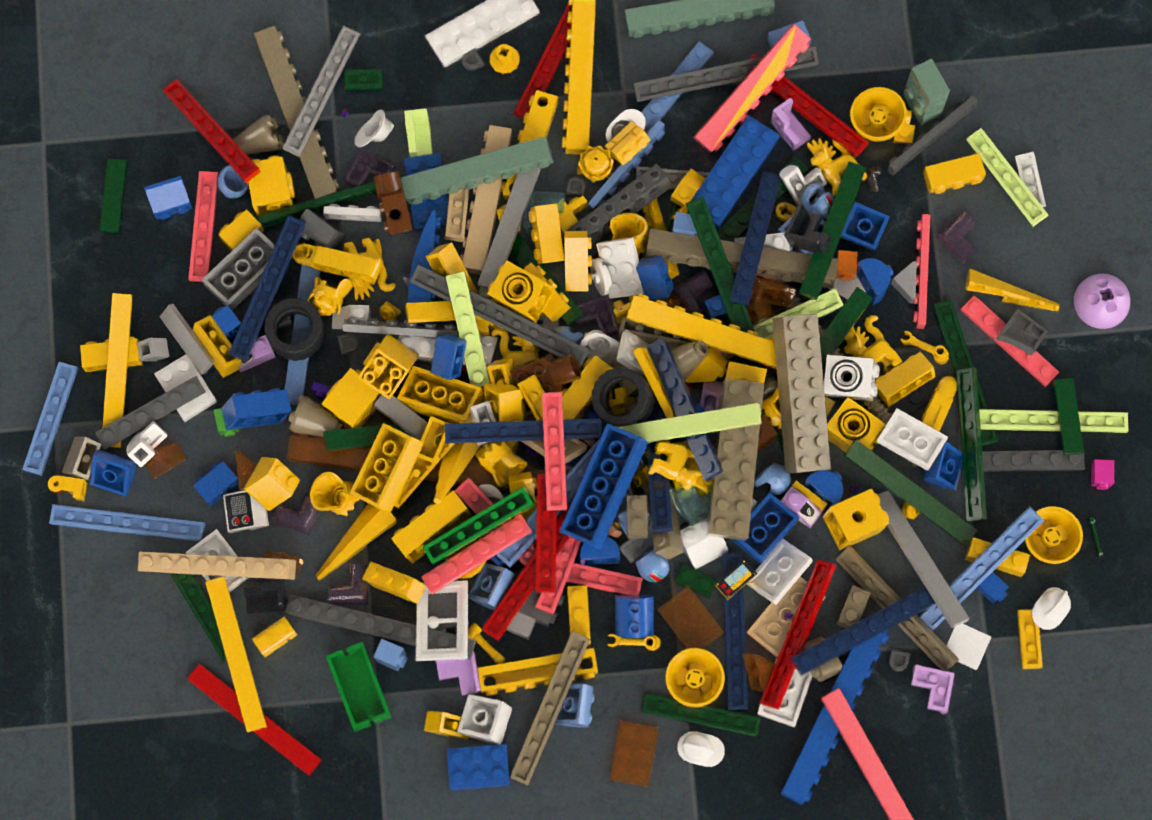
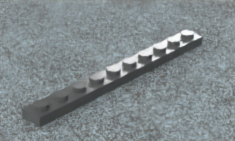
[633,46,819,102]
[410,264,590,368]
[285,594,476,660]

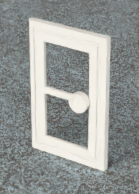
[416,581,468,661]

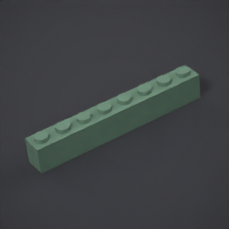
[625,0,775,38]
[401,136,554,205]

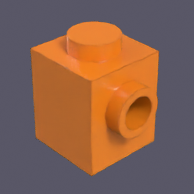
[836,250,858,281]

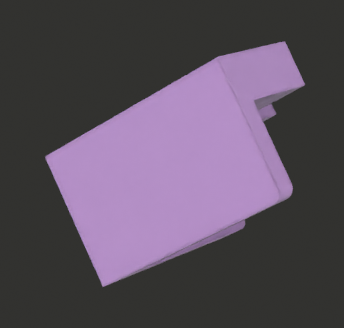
[771,98,811,151]
[435,651,481,696]
[911,665,955,714]

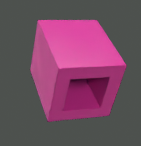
[1091,460,1114,490]

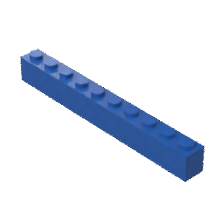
[780,631,890,805]

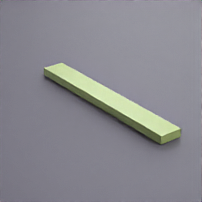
[617,403,762,443]
[979,409,1128,433]

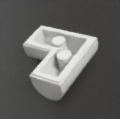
[780,165,827,205]

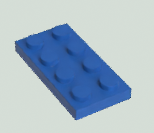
[404,153,448,231]

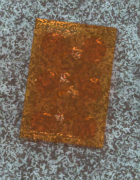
[658,586,724,649]
[610,721,659,787]

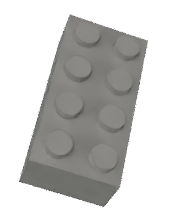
[202,228,275,310]

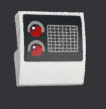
[223,491,269,533]

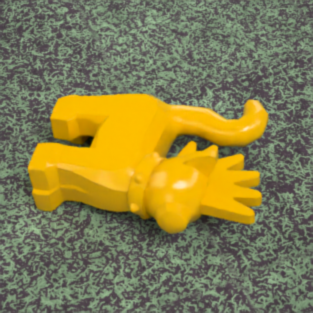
[807,139,867,195]
[344,238,396,301]
[844,315,902,380]
[491,328,540,367]
[648,440,710,491]

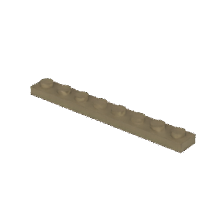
[836,546,959,671]
[510,631,590,785]

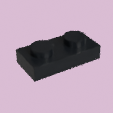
[888,388,929,415]

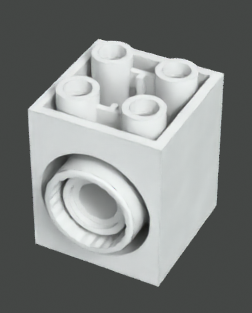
[824,355,879,401]

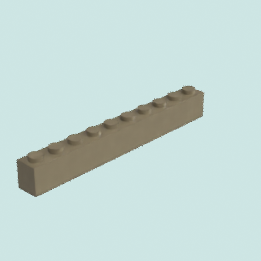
[254,26,340,199]
[645,229,838,288]

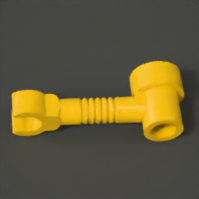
[900,331,949,365]
[468,623,505,665]
[607,634,661,651]

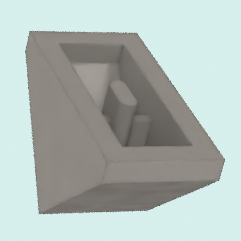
[891,261,917,303]

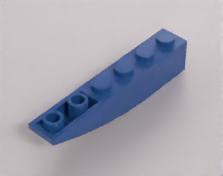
[407,210,441,324]

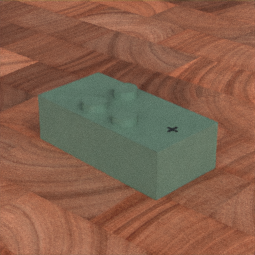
[903,59,950,126]

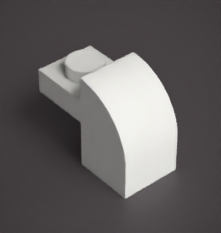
[126,421,168,467]

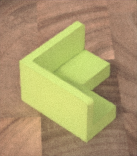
[404,109,432,157]

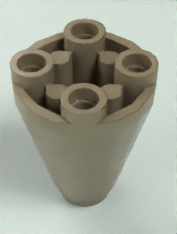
[233,114,285,155]
[670,341,709,381]
[288,395,344,437]

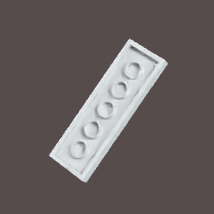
[425,0,539,68]

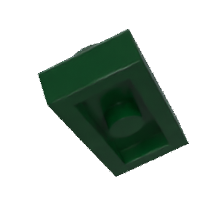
[345,69,383,90]
[674,564,718,599]

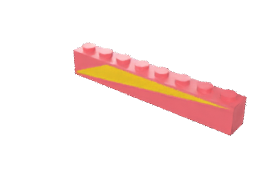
[693,24,811,152]

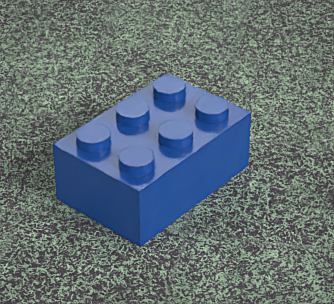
[221,388,292,430]
[731,493,799,565]
[447,744,510,791]

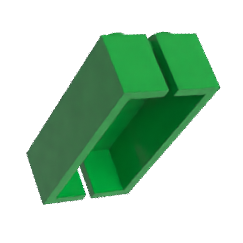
[326,642,392,732]

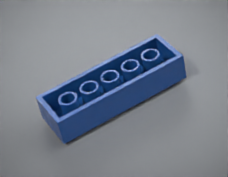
[687,115,780,231]
[559,423,648,550]

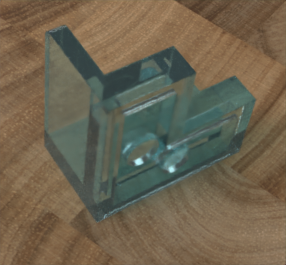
[523,191,567,233]
[670,486,711,527]

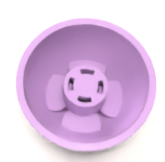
[1074,273,1131,329]

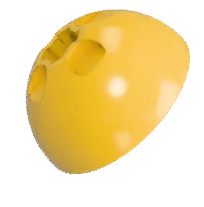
[850,87,907,141]
[1025,506,1083,564]
[666,648,725,707]

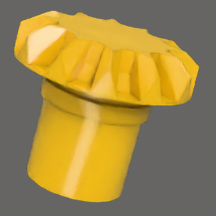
[490,44,519,74]

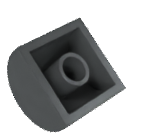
[300,209,345,249]

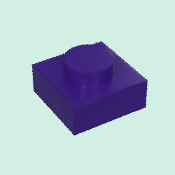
[311,382,331,400]

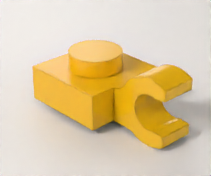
[893,110,915,145]

